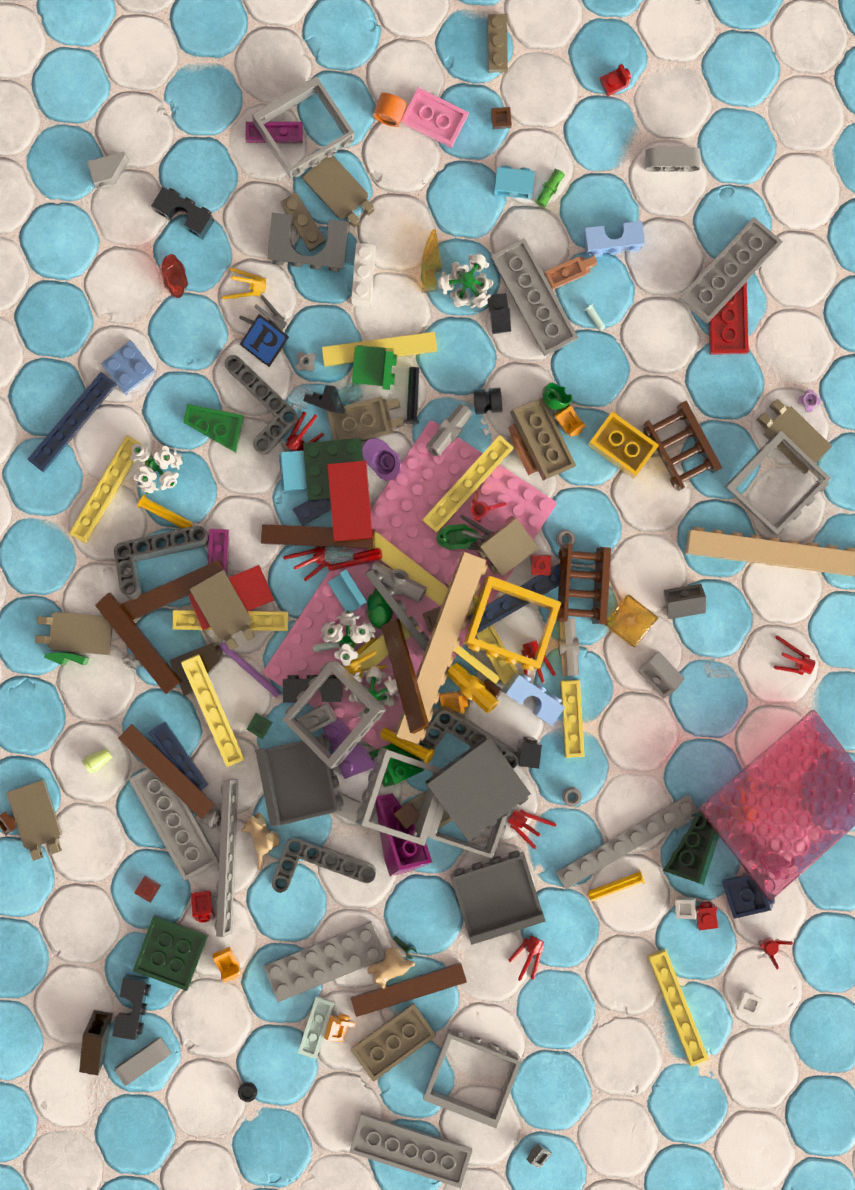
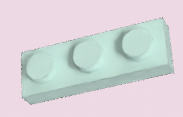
[298,995,335,1059]

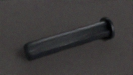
[404,367,419,425]

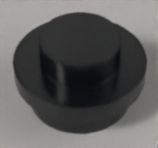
[238,1082,258,1102]

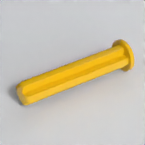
[137,494,193,529]
[380,728,435,764]
[587,869,645,901]

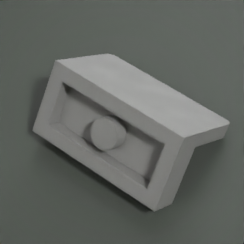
[638,651,684,699]

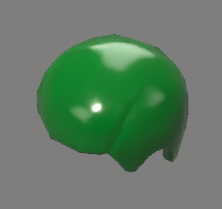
[542,383,572,411]

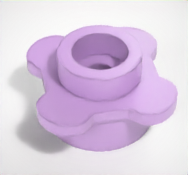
[798,389,821,412]

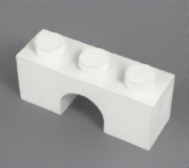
[351,243,376,307]

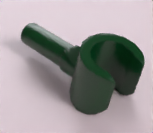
[393,936,417,959]

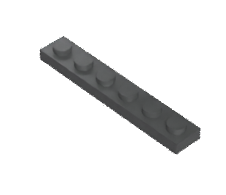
[365,568,429,652]

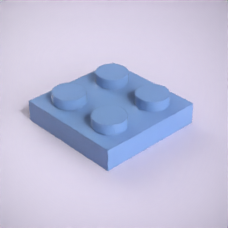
[101,341,155,395]

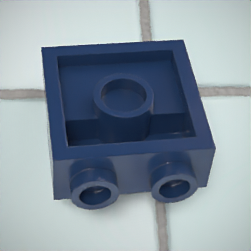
[722,869,775,919]

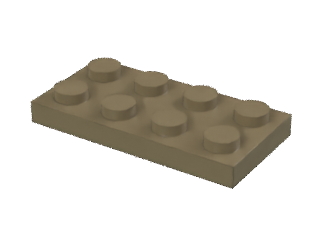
[510,398,576,481]
[351,1002,436,1082]

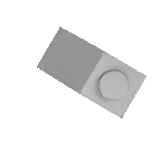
[87,151,129,189]

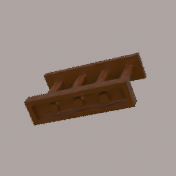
[643,400,722,491]
[557,544,611,624]

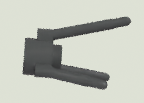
[239,295,287,331]
[460,515,495,550]

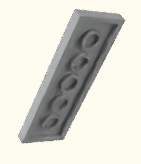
[679,217,783,324]
[491,238,578,357]
[128,768,219,881]
[264,921,385,1002]
[349,1113,472,1188]

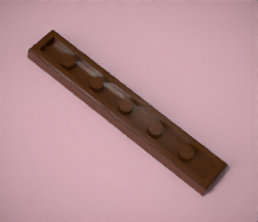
[261,524,376,549]
[120,560,224,620]
[95,593,182,694]
[381,619,429,734]
[118,724,215,819]
[350,963,467,1017]

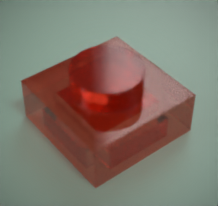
[134,875,162,903]

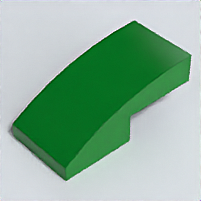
[44,653,89,665]

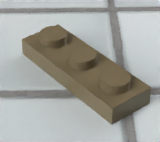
[488,14,508,73]
[280,193,326,252]

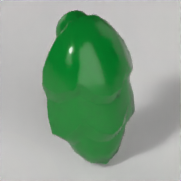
[436,524,479,551]
[367,588,393,629]

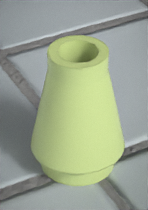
[82,748,113,774]

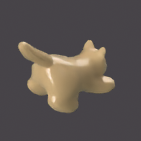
[241,813,280,870]
[367,947,415,988]

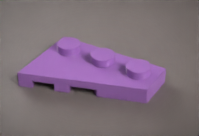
[322,718,375,779]

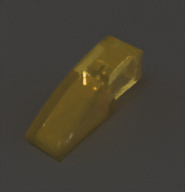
[421,229,442,293]

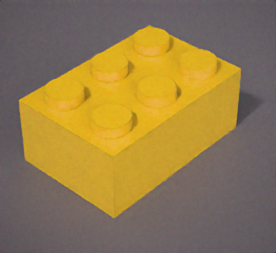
[587,411,659,479]

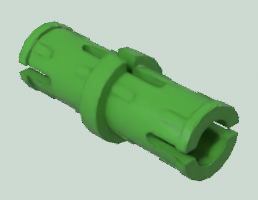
[535,168,565,208]

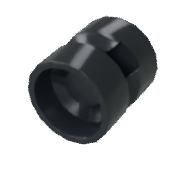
[473,387,503,415]

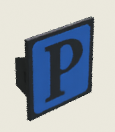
[239,314,289,367]

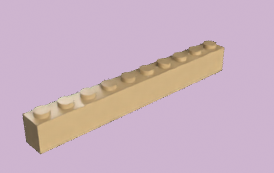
[685,527,855,577]
[395,551,487,744]

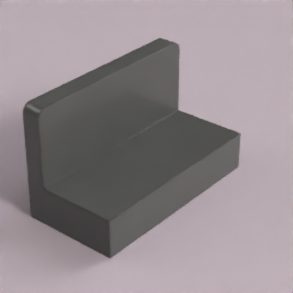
[664,584,706,619]

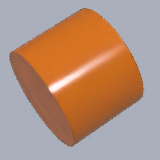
[372,93,407,127]

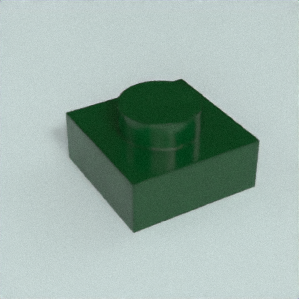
[246,713,273,739]

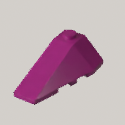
[375,793,432,877]

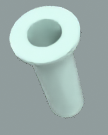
[584,304,605,331]
[313,642,341,652]

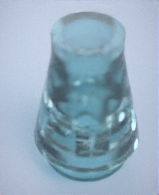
[338,383,363,402]
[325,545,354,564]

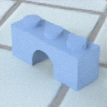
[583,221,645,257]
[502,673,565,726]

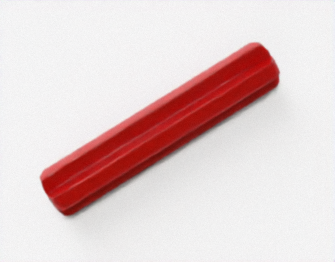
[327,548,383,571]

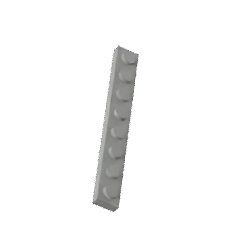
[215,779,238,937]
[556,794,698,889]

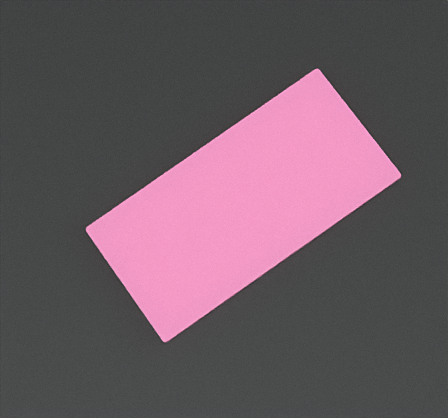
[263,421,556,749]

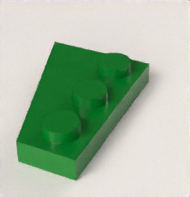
[183,404,244,453]

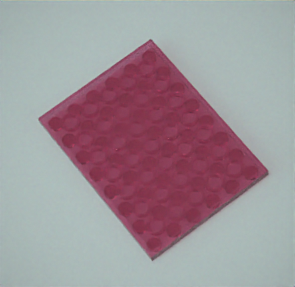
[698,710,855,901]

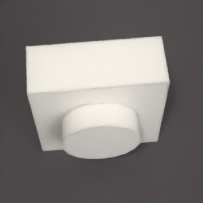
[675,897,697,919]
[736,990,763,1018]

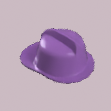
[362,438,401,480]

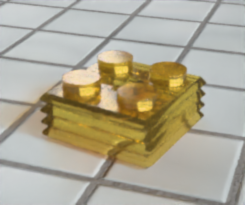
[604,595,658,647]

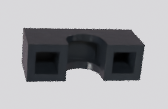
[151,187,215,240]
[283,675,342,703]
[517,736,542,769]
[112,974,151,1040]

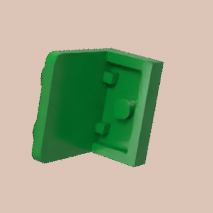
[352,345,397,390]
[369,743,424,788]

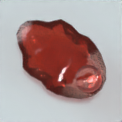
[160,254,188,298]

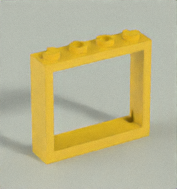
[463,576,561,671]

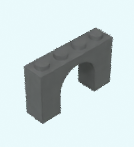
[268,213,350,272]

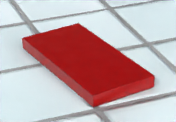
[709,282,749,355]
[328,461,373,542]
[188,565,275,630]

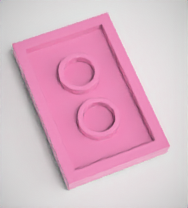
[401,87,469,148]

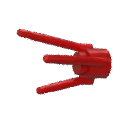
[285,412,324,451]
[471,491,507,523]
[283,547,332,581]
[774,635,816,675]
[521,640,556,683]
[507,809,557,849]
[508,935,544,981]
[759,938,793,970]

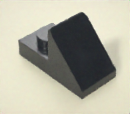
[487,293,511,334]
[303,385,345,414]

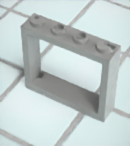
[252,76,354,178]
[724,431,831,535]
[282,661,386,769]
[355,748,442,846]
[428,761,511,859]
[423,1029,521,1128]

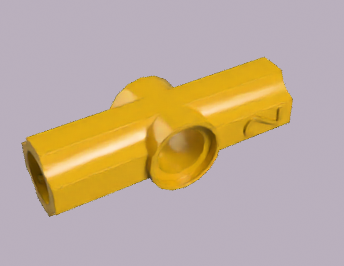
[446,662,499,713]

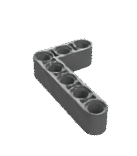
[224,355,298,455]
[114,526,209,600]
[418,706,518,769]
[272,836,376,893]

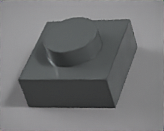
[526,1144,552,1168]

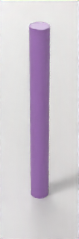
[220,642,281,698]

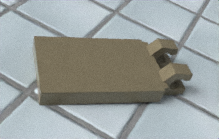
[302,156,374,228]
[326,396,405,442]
[756,399,832,474]
[190,570,255,650]
[35,612,113,655]
[6,779,62,861]

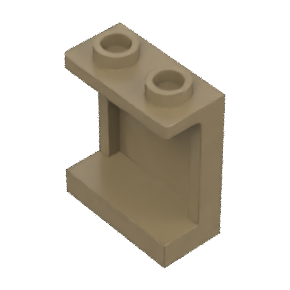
[476,516,538,577]

